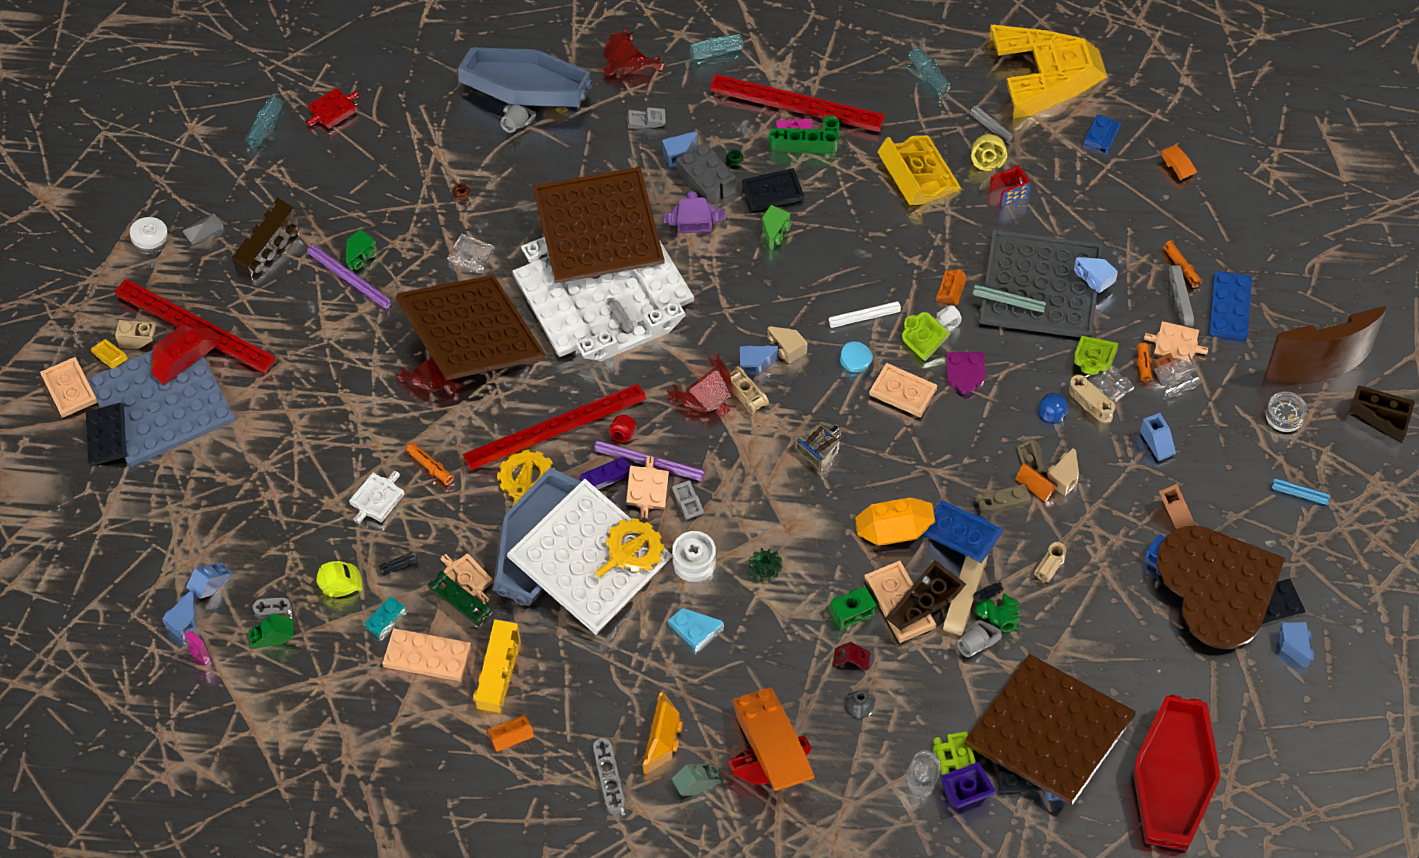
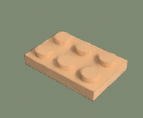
[40,357,97,418]
[869,363,938,418]

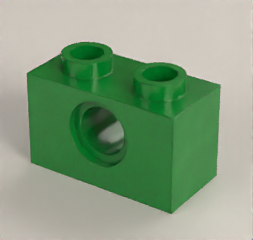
[829,586,876,630]

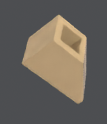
[115,320,157,349]
[766,326,808,364]
[1047,448,1079,496]

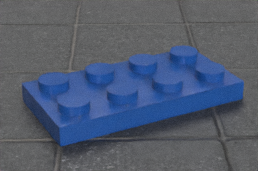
[1209,271,1252,341]
[922,500,1003,563]

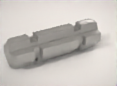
[609,300,634,333]

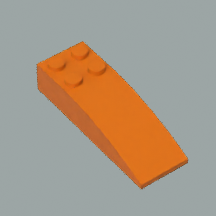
[733,687,814,791]

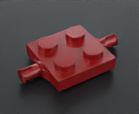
[306,88,359,129]

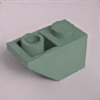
[672,764,723,796]

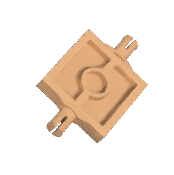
[1144,321,1209,365]
[625,456,669,521]
[441,553,493,604]

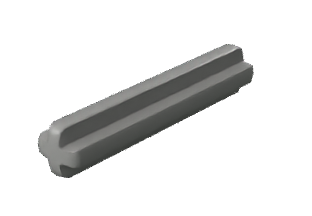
[970,106,1013,143]

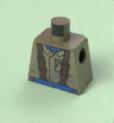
[795,425,842,471]

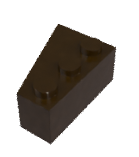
[1350,385,1415,443]

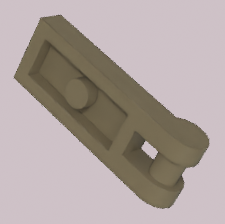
[973,484,1031,516]

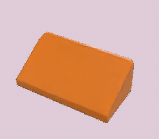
[935,269,967,306]
[1015,463,1057,502]
[487,715,534,751]

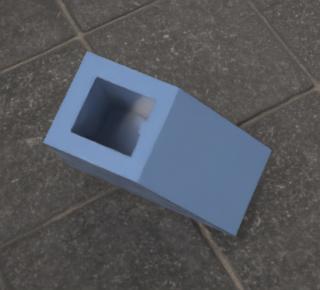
[662,131,698,167]
[740,345,778,376]
[1140,413,1176,461]
[186,562,233,598]
[162,591,197,641]
[1279,622,1314,668]

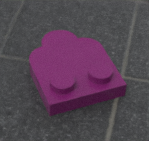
[946,352,985,394]

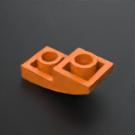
[1161,145,1197,181]

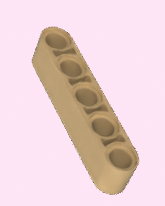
[943,553,989,636]

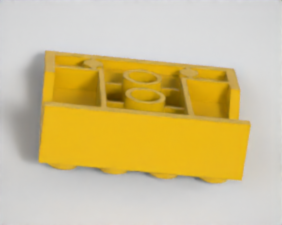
[877,135,961,205]

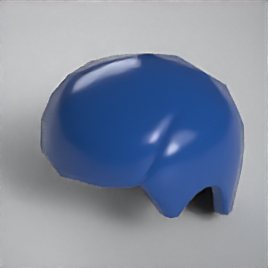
[1038,393,1069,423]

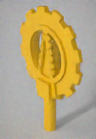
[497,450,555,507]
[595,518,664,578]

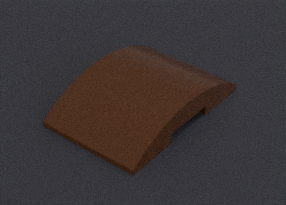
[1265,306,1386,384]

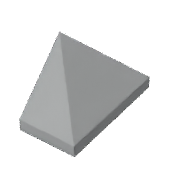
[182,213,223,244]

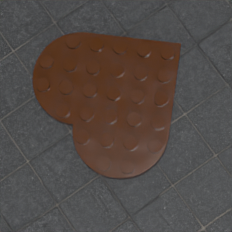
[1156,526,1285,649]

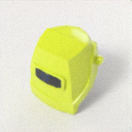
[317,561,362,597]

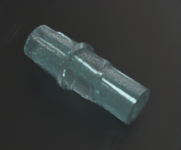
[689,33,743,60]
[908,47,951,95]
[245,96,283,147]

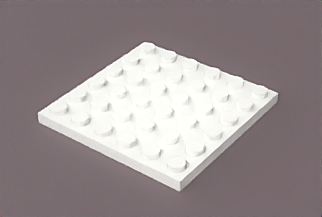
[507,479,672,635]

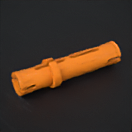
[1163,240,1202,288]
[406,442,454,485]

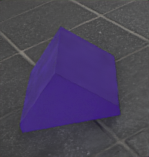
[941,762,996,808]

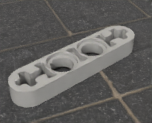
[1169,265,1194,327]
[593,738,625,815]

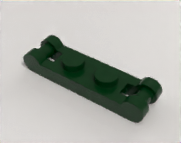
[427,571,493,627]

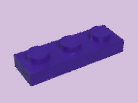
[579,457,631,489]

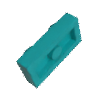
[364,596,406,638]

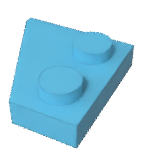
[668,608,723,650]

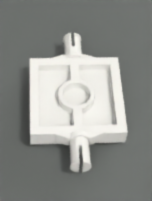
[349,470,405,524]

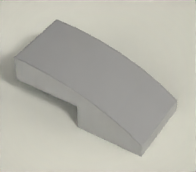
[627,107,666,129]
[671,480,704,520]

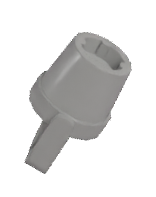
[500,104,536,133]
[957,620,1002,657]

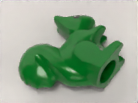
[975,593,1020,633]

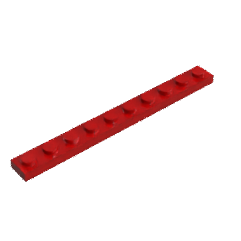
[710,74,885,132]
[114,279,276,374]
[463,383,646,470]

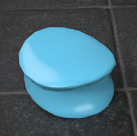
[840,341,873,373]

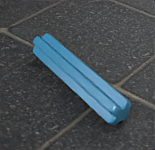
[1272,478,1330,505]

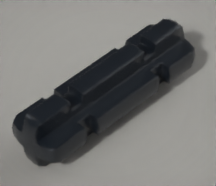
[379,552,418,575]
[973,582,1004,603]

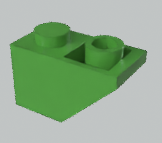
[762,205,792,250]

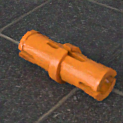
[1137,343,1152,382]

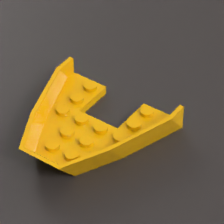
[989,25,1108,119]

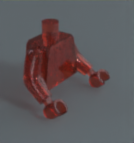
[603,28,664,77]
[667,353,732,416]
[395,357,458,396]

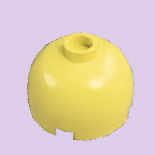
[971,134,1007,171]

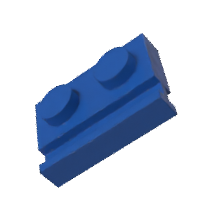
[1084,114,1122,152]

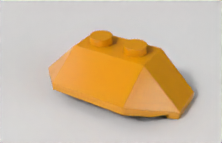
[855,497,935,546]
[643,691,683,774]

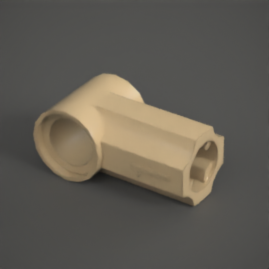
[1034,542,1066,582]

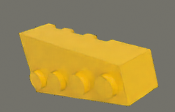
[473,619,521,714]

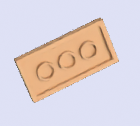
[864,561,936,643]
[382,628,472,682]

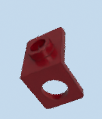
[833,641,871,670]

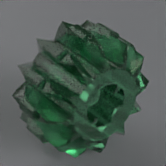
[749,548,782,582]

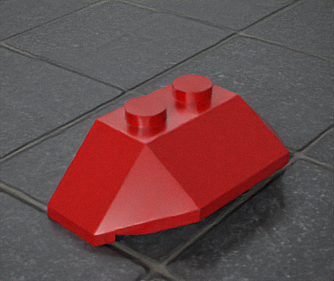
[151,324,223,385]
[727,735,812,785]

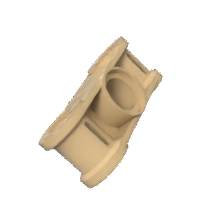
[721,366,769,415]
[1069,375,1115,424]

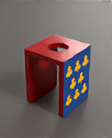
[989,165,1031,207]

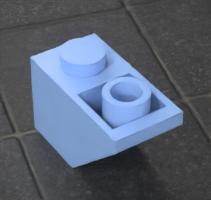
[1074,257,1118,293]

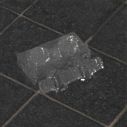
[448,234,495,273]
[1154,354,1201,398]
[1085,366,1134,403]

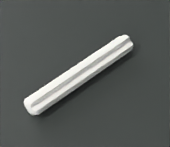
[829,301,901,328]

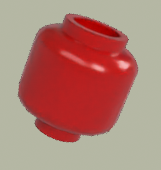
[609,414,637,443]

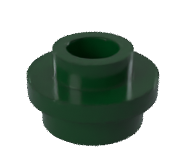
[726,149,744,166]

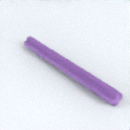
[307,244,392,309]
[594,440,705,481]

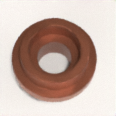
[452,183,470,200]

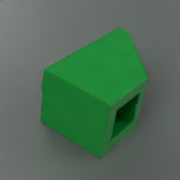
[346,229,378,272]
[249,613,294,649]

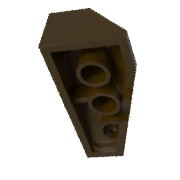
[886,560,966,631]

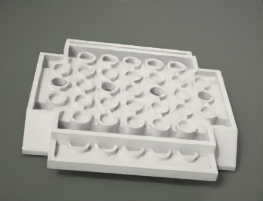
[512,237,694,361]

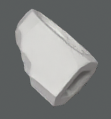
[936,305,961,332]

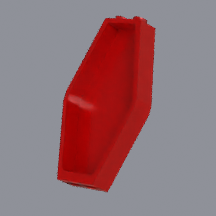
[1133,695,1220,851]

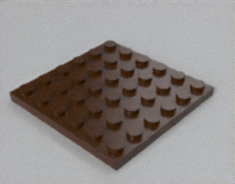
[533,167,665,284]
[395,275,546,380]
[964,654,1136,805]

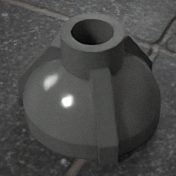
[846,691,876,720]

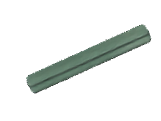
[973,285,1046,312]

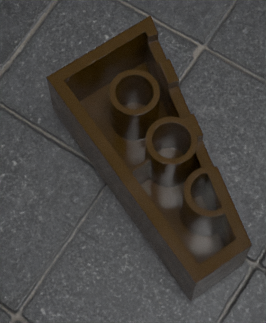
[232,197,299,278]

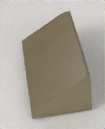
[1016,439,1048,477]

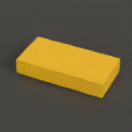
[91,339,128,369]

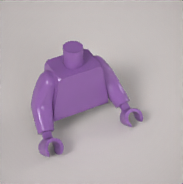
[664,192,726,233]

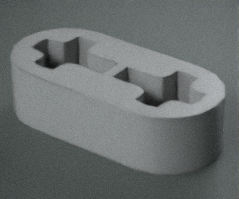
[253,598,292,619]

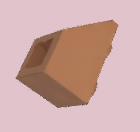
[1159,484,1196,529]

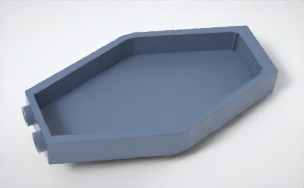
[458,48,592,107]
[493,467,581,606]

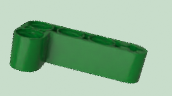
[769,116,839,154]

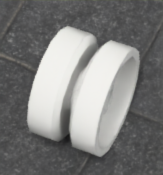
[672,531,716,582]

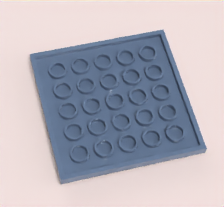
[86,350,236,468]

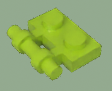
[933,731,976,775]

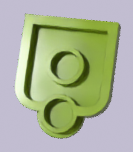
[902,312,951,361]
[1074,336,1119,375]

